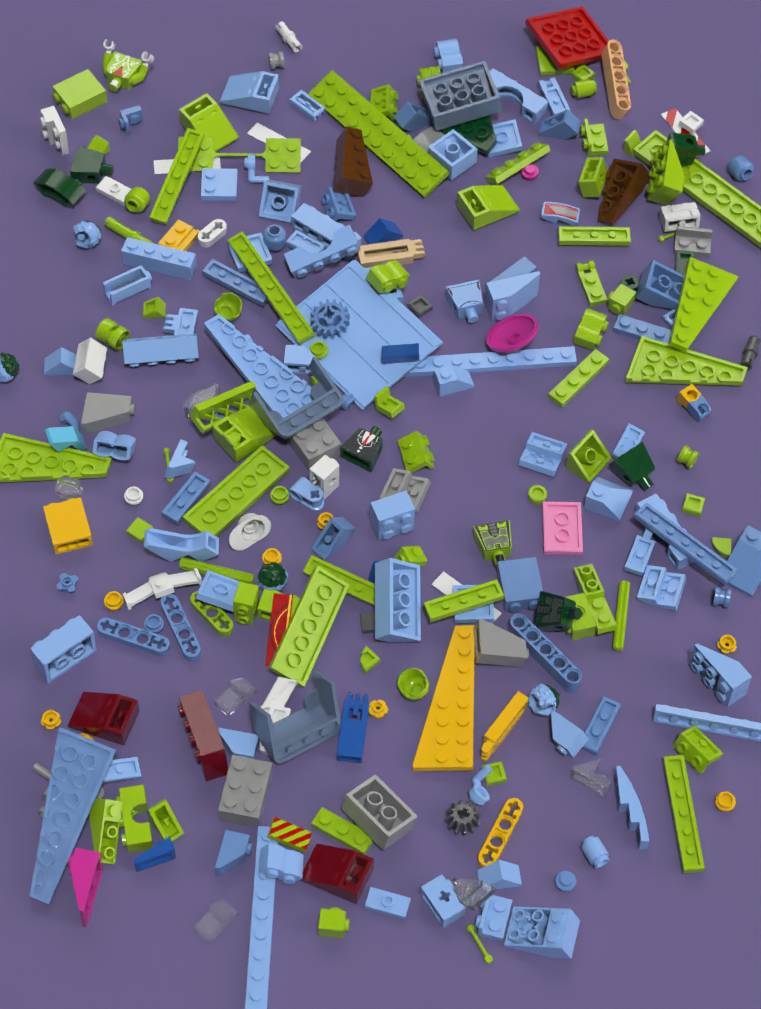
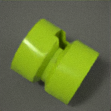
[95,318,130,351]

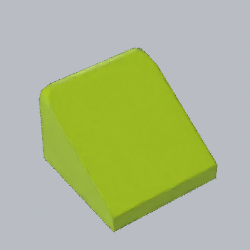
[623,130,641,157]
[87,135,110,155]
[143,297,166,318]

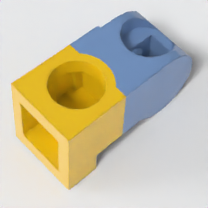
[676,384,712,421]

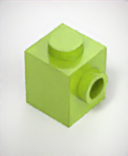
[607,284,636,315]
[318,907,350,939]

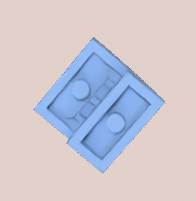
[519,432,567,477]
[637,565,687,611]

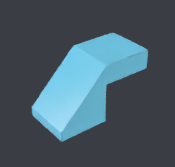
[45,426,87,452]

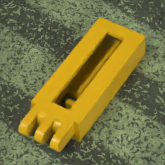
[481,691,529,761]

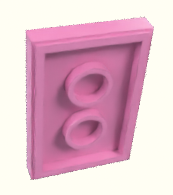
[542,501,583,555]

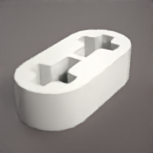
[198,219,227,247]

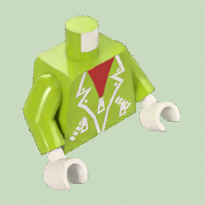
[102,39,154,92]

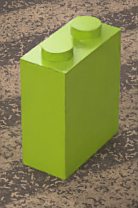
[52,69,107,120]

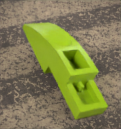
[573,564,617,634]

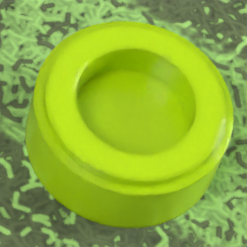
[528,485,547,505]

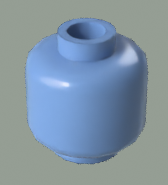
[728,155,754,182]
[263,224,286,251]

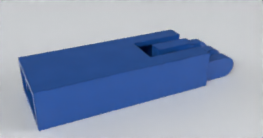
[337,692,369,764]

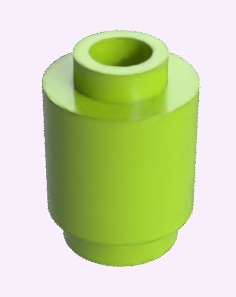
[570,79,597,99]

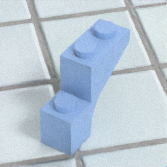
[144,528,219,562]

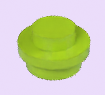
[310,341,328,359]
[270,486,289,504]

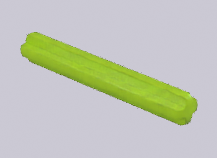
[179,557,254,584]
[612,580,630,651]

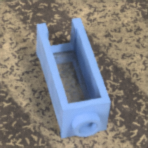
[103,265,152,306]

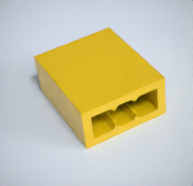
[43,497,93,555]

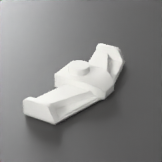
[123,568,202,610]
[259,677,298,756]

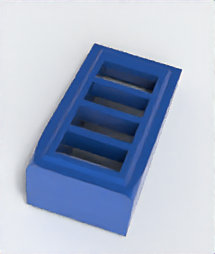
[134,836,176,872]

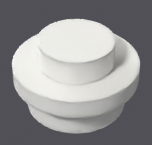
[124,486,143,505]

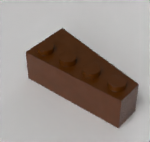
[333,127,373,197]

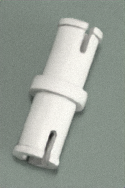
[275,21,302,53]

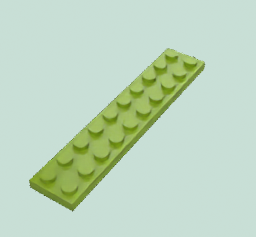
[308,70,450,199]
[633,130,761,248]

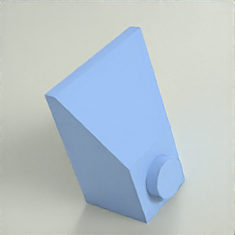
[584,477,633,522]

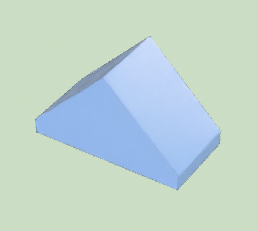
[44,347,76,375]
[477,860,522,891]

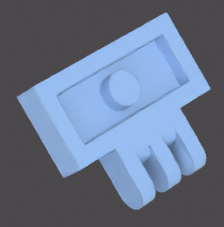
[163,308,198,335]

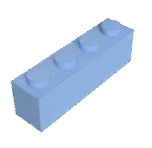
[291,203,361,261]
[121,237,197,281]
[122,333,199,366]

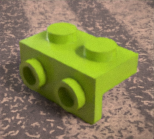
[398,430,434,473]

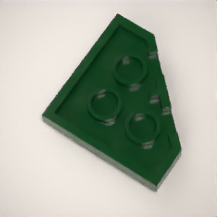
[443,115,497,155]

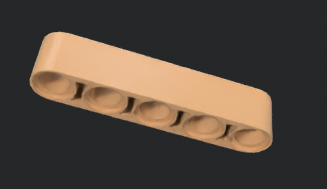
[601,40,631,120]

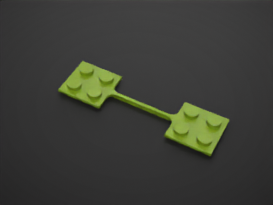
[178,137,301,173]

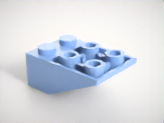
[220,71,279,114]
[690,644,752,707]
[504,907,580,959]

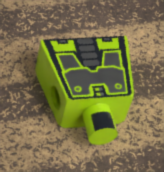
[473,520,512,567]

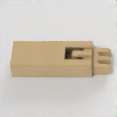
[357,239,426,268]

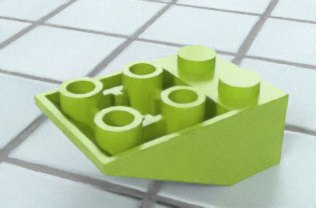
[179,93,239,152]
[647,139,685,206]
[456,185,520,230]
[212,408,277,463]

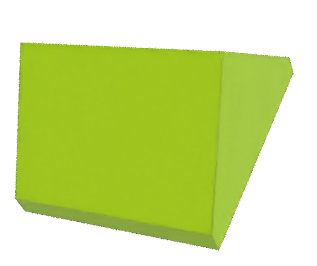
[566,429,612,483]

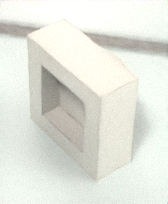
[679,111,704,134]

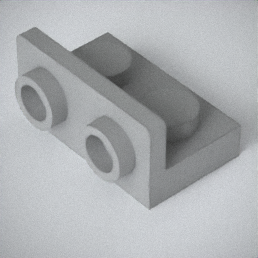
[674,226,712,257]

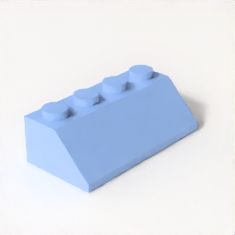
[375,558,421,643]

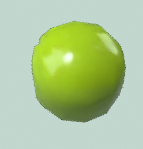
[214,292,242,321]
[397,668,429,701]

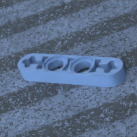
[160,594,201,661]
[97,617,170,656]

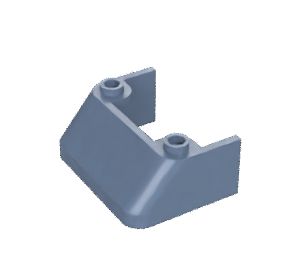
[250,356,343,438]
[249,670,341,764]

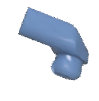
[59,411,80,432]

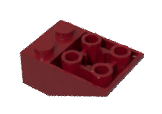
[67,692,139,745]
[300,843,374,904]

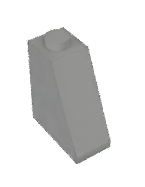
[81,392,136,434]
[473,619,529,667]

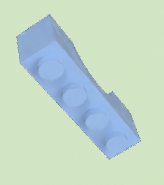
[490,69,548,125]
[284,224,361,279]
[635,494,693,571]

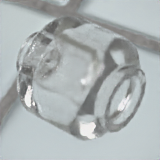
[54,476,83,501]

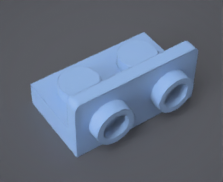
[475,890,512,941]

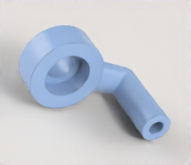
[244,154,269,183]
[469,765,492,805]

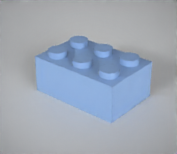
[30,615,97,683]

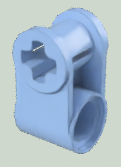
[288,477,324,512]

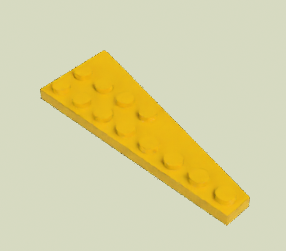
[413,625,475,771]

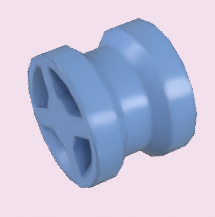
[712,586,731,608]

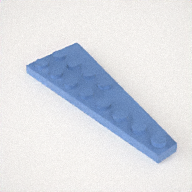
[29,727,116,905]

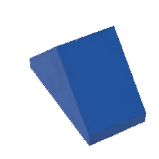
[364,218,403,244]

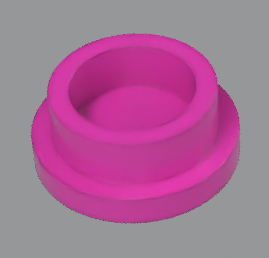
[521,164,539,181]

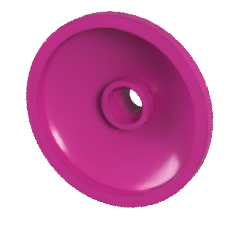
[486,314,539,353]

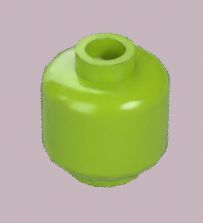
[124,186,150,213]

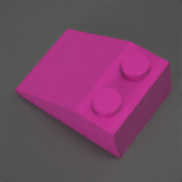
[68,848,103,927]

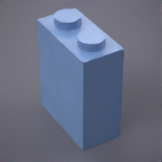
[496,557,543,612]

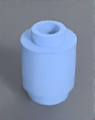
[581,836,610,868]

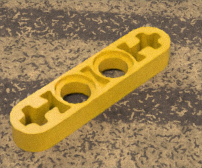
[478,798,523,868]

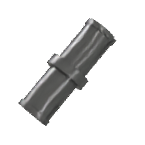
[741,335,761,370]

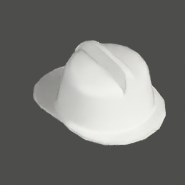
[229,513,271,550]

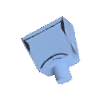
[445,280,483,323]

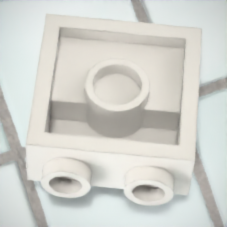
[39,106,69,156]

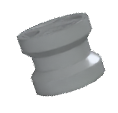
[268,51,285,70]

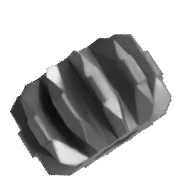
[445,800,480,836]

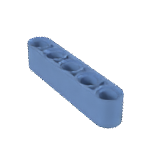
[509,614,582,693]

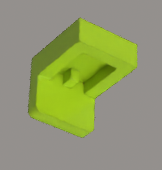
[374,387,405,419]
[393,546,428,566]

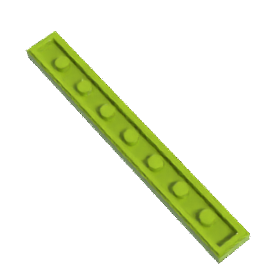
[227,231,315,345]

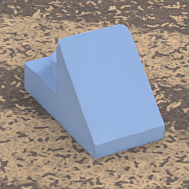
[164,439,195,479]

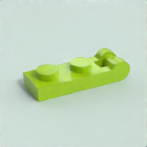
[575,260,607,307]

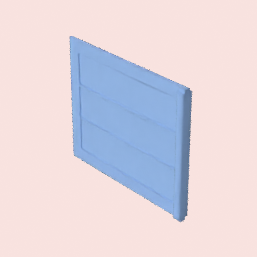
[275,260,443,411]

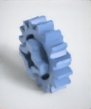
[310,299,350,338]

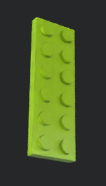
[182,445,290,537]
[268,565,350,688]

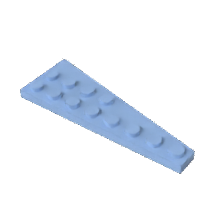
[204,314,313,418]

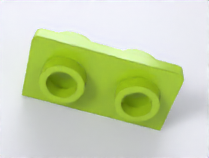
[370,84,398,121]
[580,119,609,156]
[673,725,723,774]

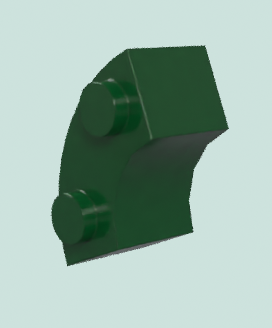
[33,168,86,207]

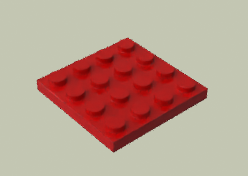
[525,6,609,69]

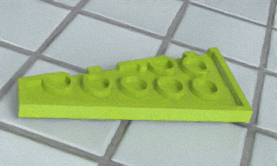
[668,257,739,352]
[625,336,748,386]
[0,433,112,482]

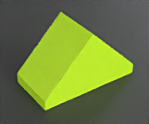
[147,799,184,841]

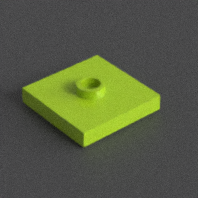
[536,46,574,76]

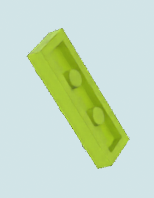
[311,807,374,854]

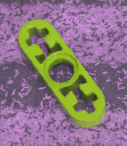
[190,591,234,637]

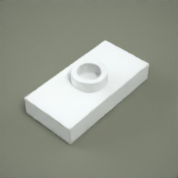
[96,176,131,206]

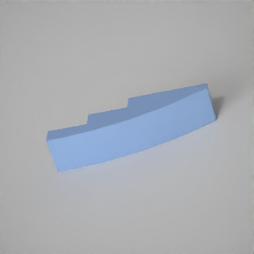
[614,766,649,850]

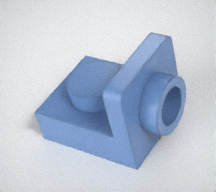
[118,105,143,134]

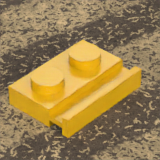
[158,219,200,251]

